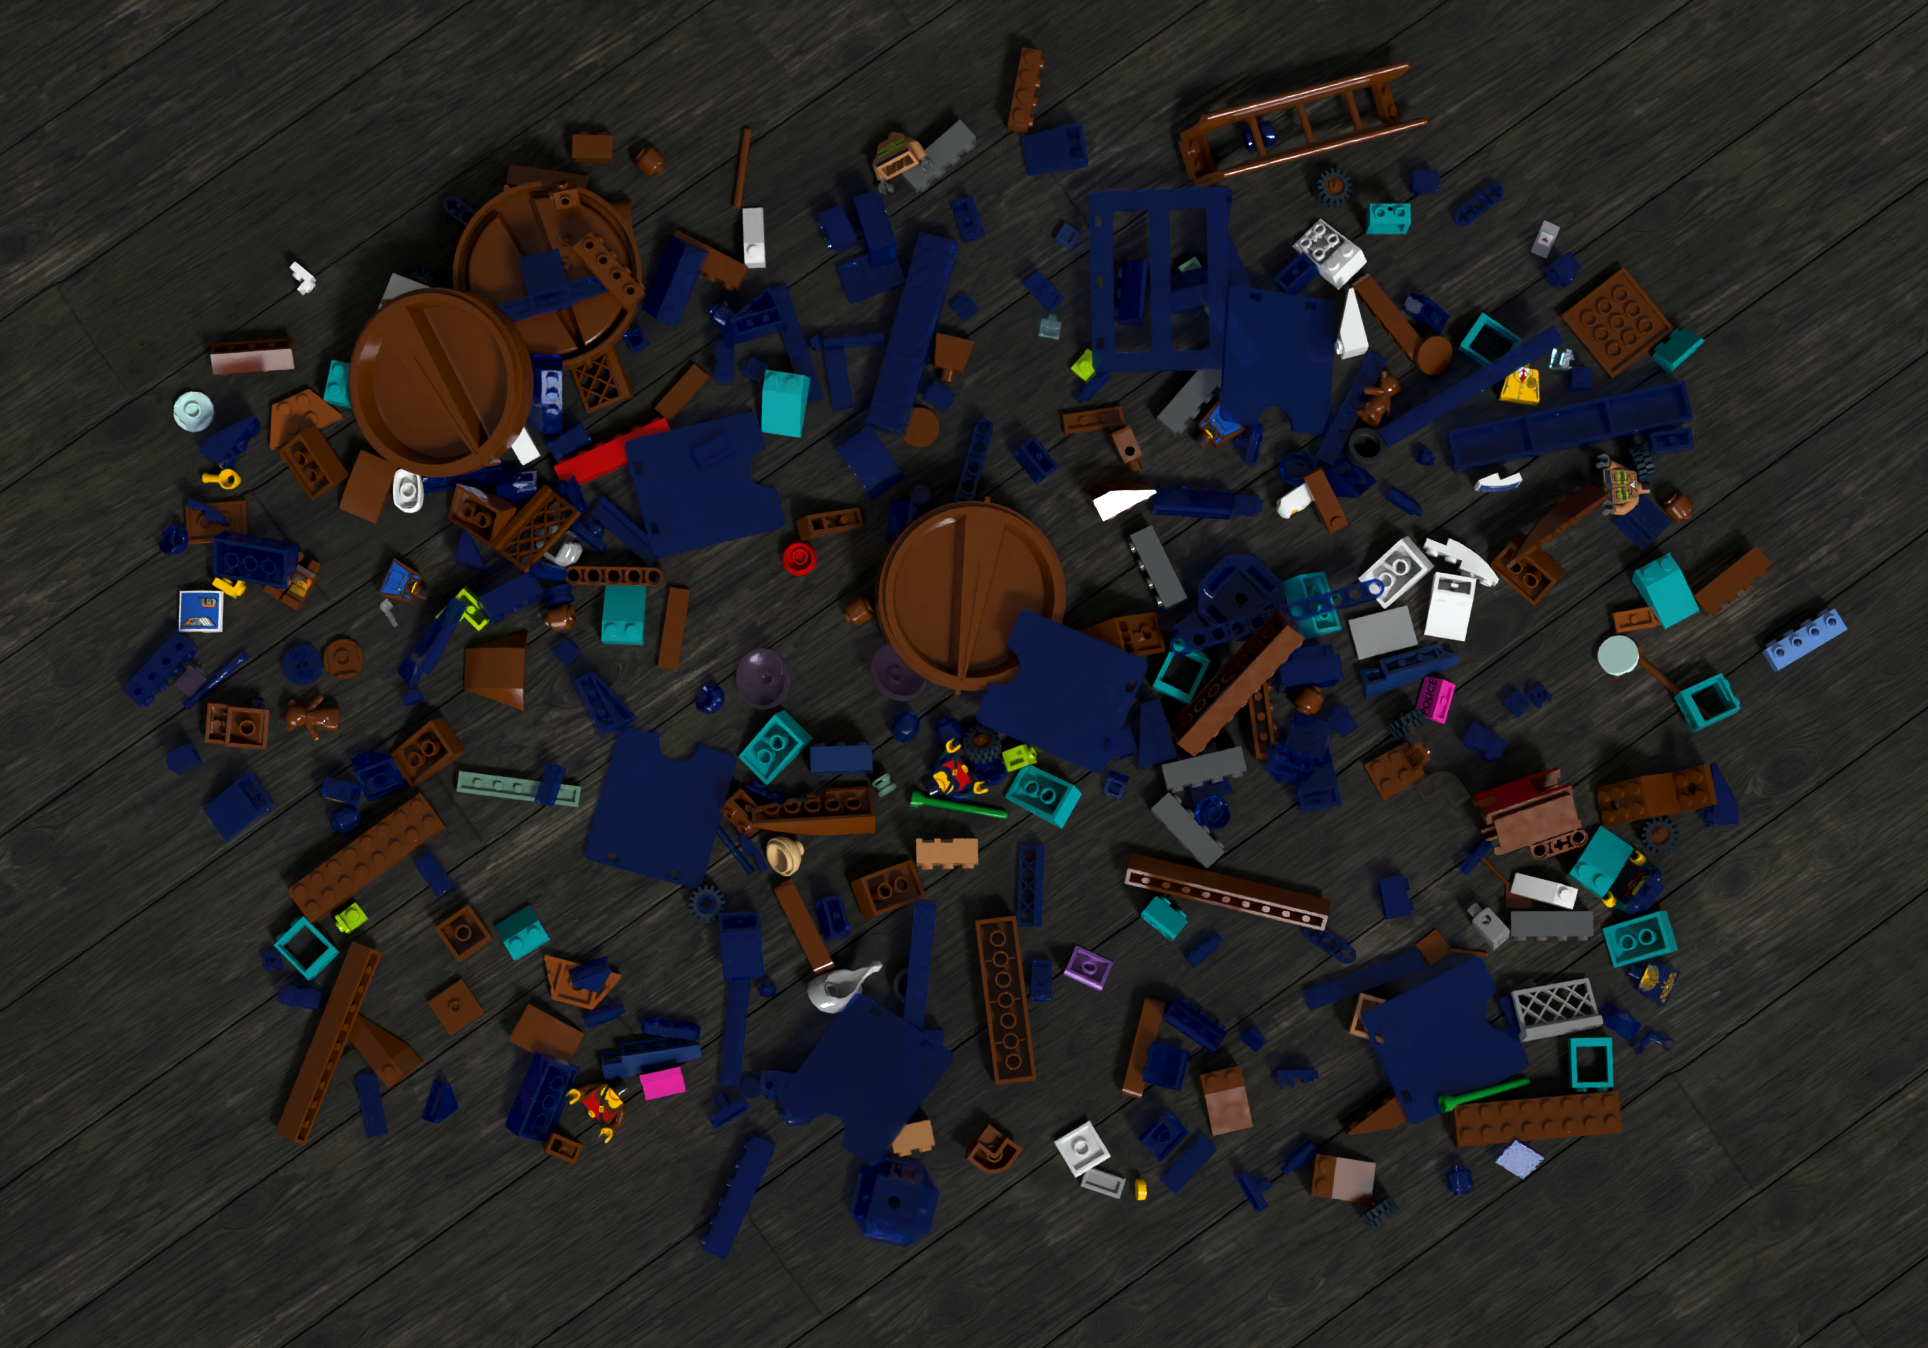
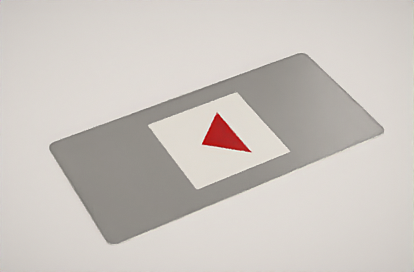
[1531,221,1560,258]

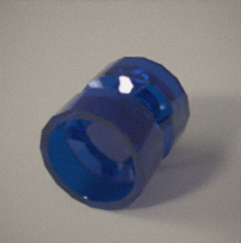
[1242,120,1277,153]

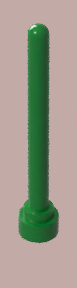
[910,790,1008,819]
[1438,1077,1530,1112]

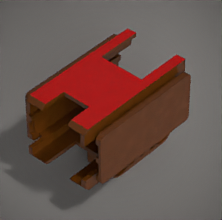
[1473,767,1588,860]

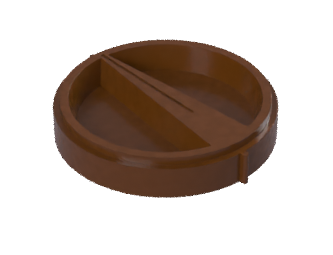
[453,181,643,372]
[348,287,534,477]
[875,496,1066,695]

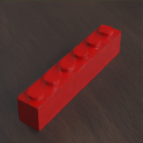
[554,417,676,492]

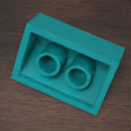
[1281,572,1341,639]

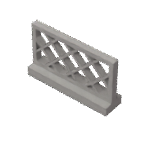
[1511,978,1603,1042]

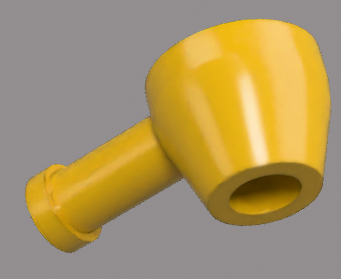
[202,469,241,489]

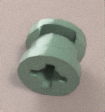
[871,773,897,797]

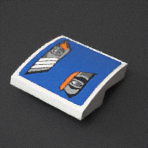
[1474,473,1522,492]
[179,591,224,633]

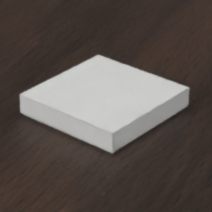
[1054,1121,1111,1178]

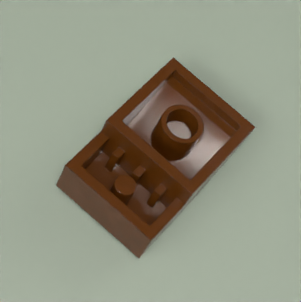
[339,450,400,525]
[205,700,270,750]
[509,1004,585,1070]

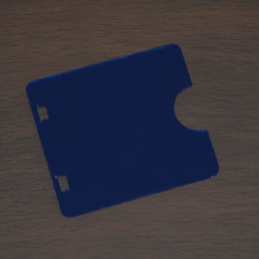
[1219,285,1336,436]
[624,412,785,558]
[976,610,1148,773]
[584,727,737,889]
[1361,957,1528,1124]
[778,993,954,1165]

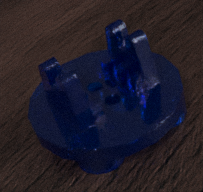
[282,645,323,685]

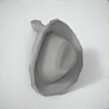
[807,960,883,1014]

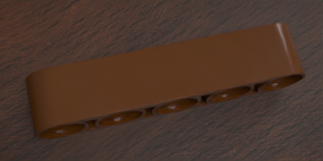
[1350,273,1422,362]
[564,564,665,586]
[773,878,835,976]
[1121,996,1165,1099]

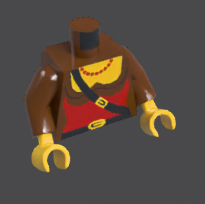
[565,1081,629,1143]

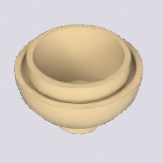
[766,836,804,876]

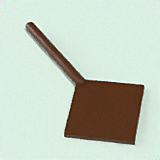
[1480,855,1532,909]
[1416,929,1489,966]

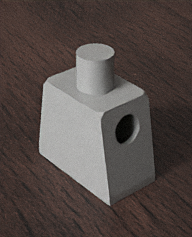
[1467,903,1510,951]

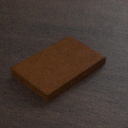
[185,500,249,545]

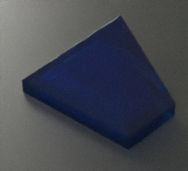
[568,956,612,993]
[1599,1002,1641,1042]
[422,1080,459,1124]

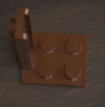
[1363,742,1431,801]

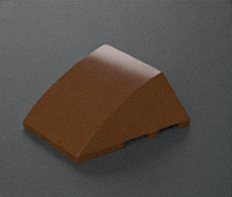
[464,631,528,712]

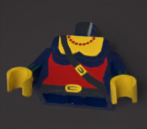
[926,738,988,801]
[1601,851,1664,914]

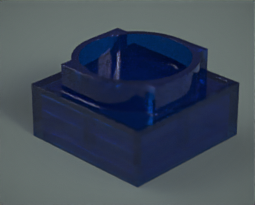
[1275,644,1344,694]

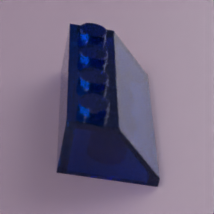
[642,235,710,327]
[526,355,563,434]
[1151,485,1235,520]
[213,531,298,589]
[505,1052,580,1142]

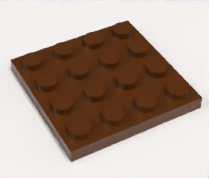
[1561,267,1675,379]

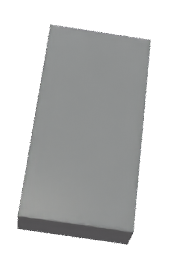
[1080,1168,1126,1199]

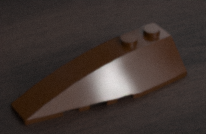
[1506,483,1611,569]
[751,786,876,835]

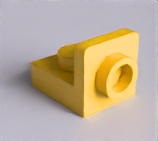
[212,577,246,599]

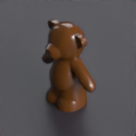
[1356,370,1401,426]
[285,694,340,741]

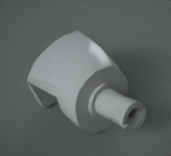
[530,521,582,568]

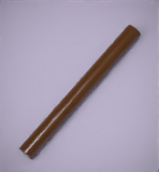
[733,129,752,209]

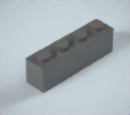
[900,120,976,194]
[1156,357,1228,436]
[1128,525,1187,611]
[1161,746,1247,793]
[1150,792,1225,870]
[1508,911,1593,941]

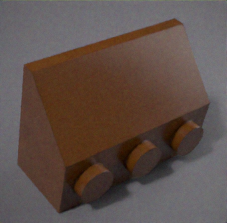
[278,425,350,501]
[1489,531,1566,606]

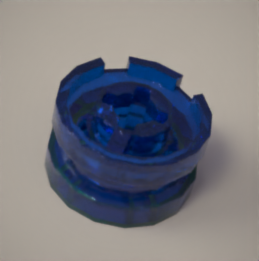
[544,584,575,607]

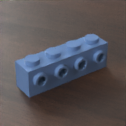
[1762,609,1847,672]

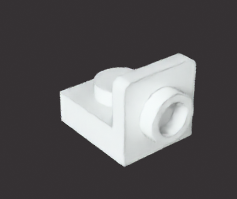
[290,262,316,295]

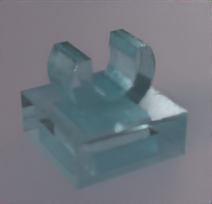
[1039,313,1062,340]
[1548,348,1575,371]

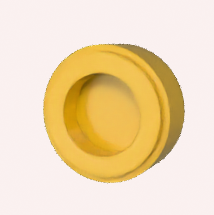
[1135,1179,1146,1200]

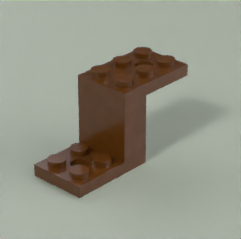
[1047,612,1166,676]
[1595,764,1718,828]

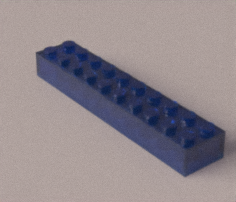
[866,232,960,437]

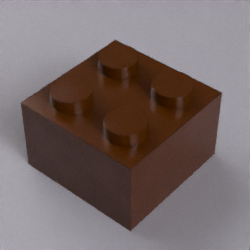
[435,904,494,963]

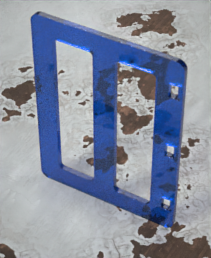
[1089,187,1230,373]

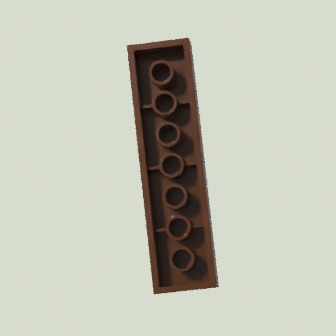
[1169,608,1305,757]
[287,793,447,924]
[975,916,1037,1085]
[1452,1091,1623,1147]

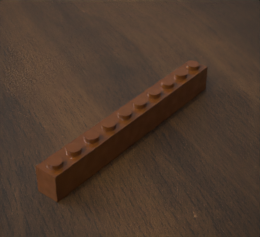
[1124,853,1331,931]
[275,941,382,1145]

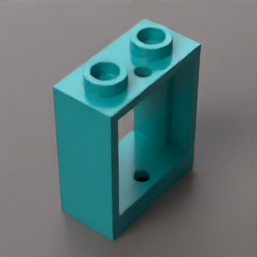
[1365,203,1411,234]
[1458,312,1523,376]
[1152,642,1211,705]
[1674,673,1741,733]
[274,916,340,981]
[1568,1038,1614,1092]

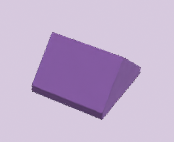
[1063,946,1114,991]

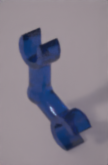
[1630,1031,1675,1055]

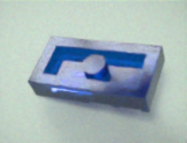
[1022,270,1065,313]
[1030,960,1053,1002]
[1275,1070,1318,1089]

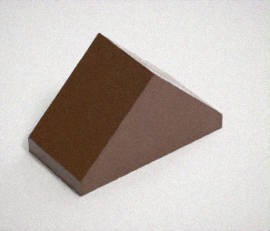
[543,1132,583,1164]

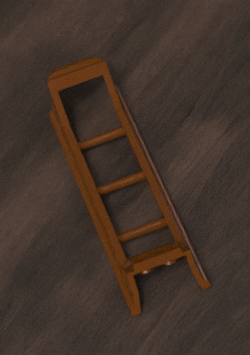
[1178,60,1429,185]

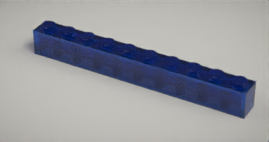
[1378,325,1564,448]

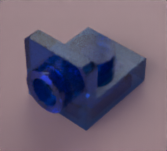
[1232,494,1263,517]
[1328,705,1359,738]

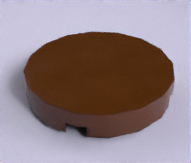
[1415,335,1453,375]
[900,408,939,448]
[323,639,364,679]

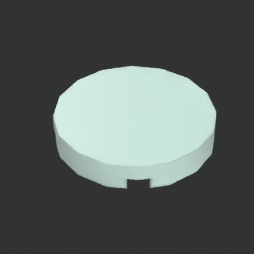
[173,392,215,432]
[1598,635,1639,676]

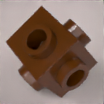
[549,177,581,210]

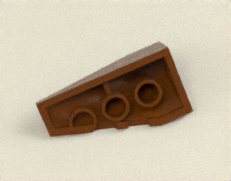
[348,1014,423,1088]

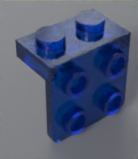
[1142,1041,1190,1092]

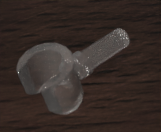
[380,599,398,627]

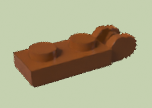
[1612,607,1661,634]

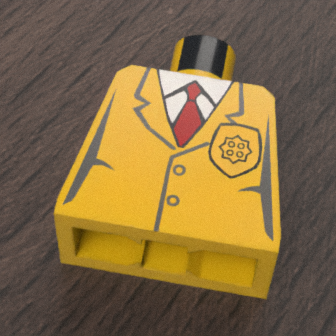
[1498,357,1539,406]

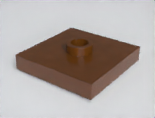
[428,979,485,1036]

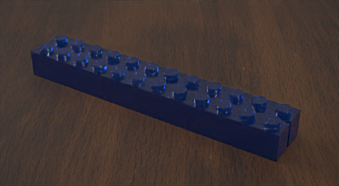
[1445,380,1694,474]

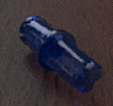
[1459,838,1493,875]

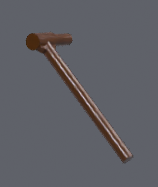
[1611,643,1713,720]

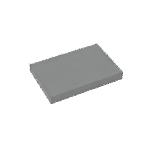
[1348,606,1418,660]

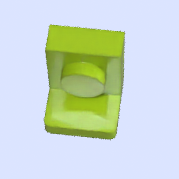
[1071,348,1102,383]
[1002,744,1037,772]
[334,902,369,934]

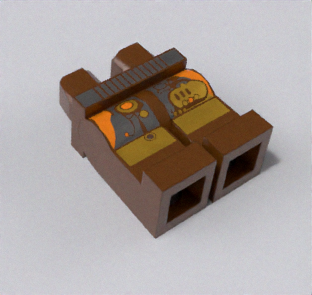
[263,549,321,612]

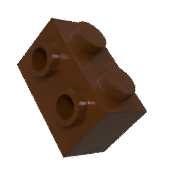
[720,788,759,839]

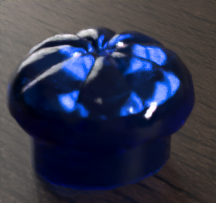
[1279,451,1316,486]
[1194,794,1230,830]

